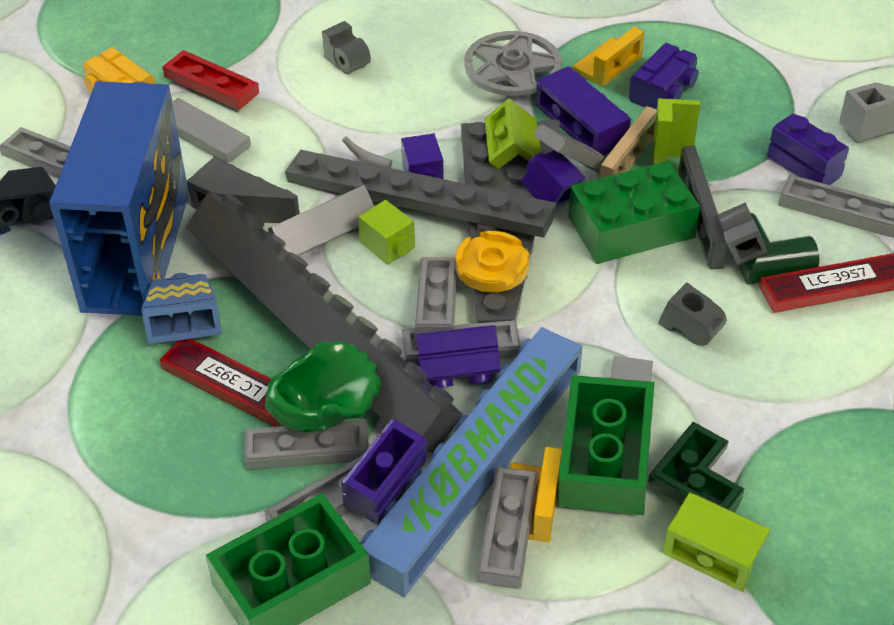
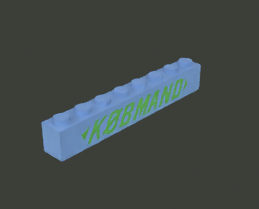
[360,327,583,598]

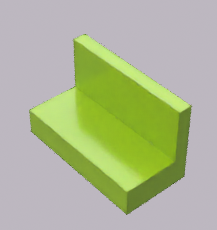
[485,98,541,169]
[652,98,701,165]
[663,492,770,592]

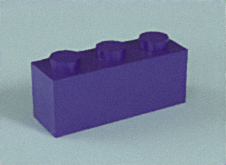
[536,66,631,156]

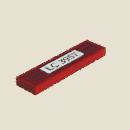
[759,253,894,313]
[160,339,282,427]

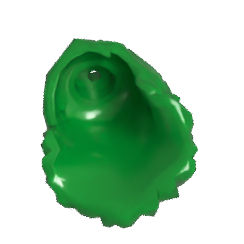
[265,341,381,433]

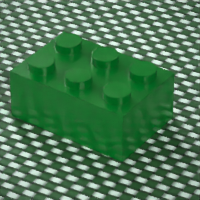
[568,161,700,264]
[559,375,655,515]
[205,493,371,625]

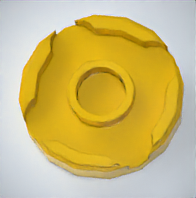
[455,231,530,293]

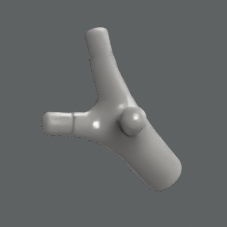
[342,136,392,168]

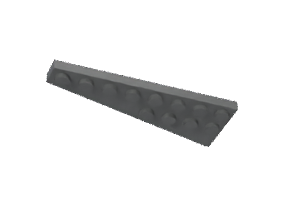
[461,120,560,323]

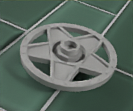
[464,31,562,96]

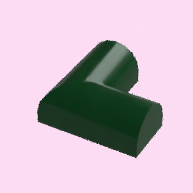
[737,212,820,284]
[648,422,745,513]

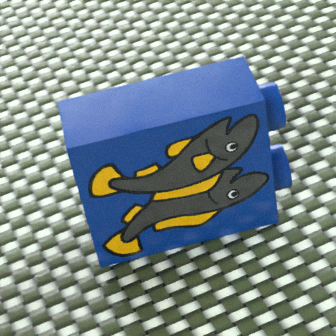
[49,81,189,316]

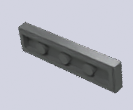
[678,145,727,269]

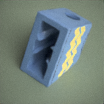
[142,273,222,344]

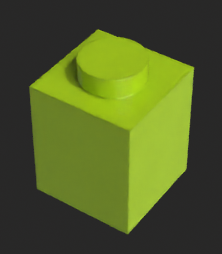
[358,200,415,265]

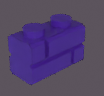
[629,43,699,110]
[767,113,849,185]
[415,325,501,388]
[341,419,427,524]

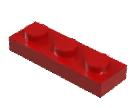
[162,50,260,110]

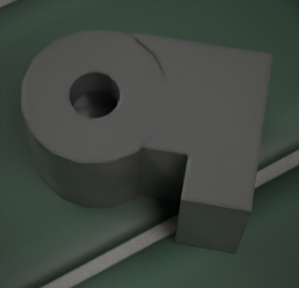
[322,21,371,74]
[718,202,768,265]
[658,282,727,346]

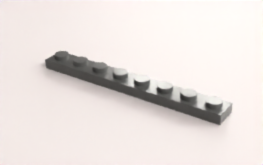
[285,149,557,238]

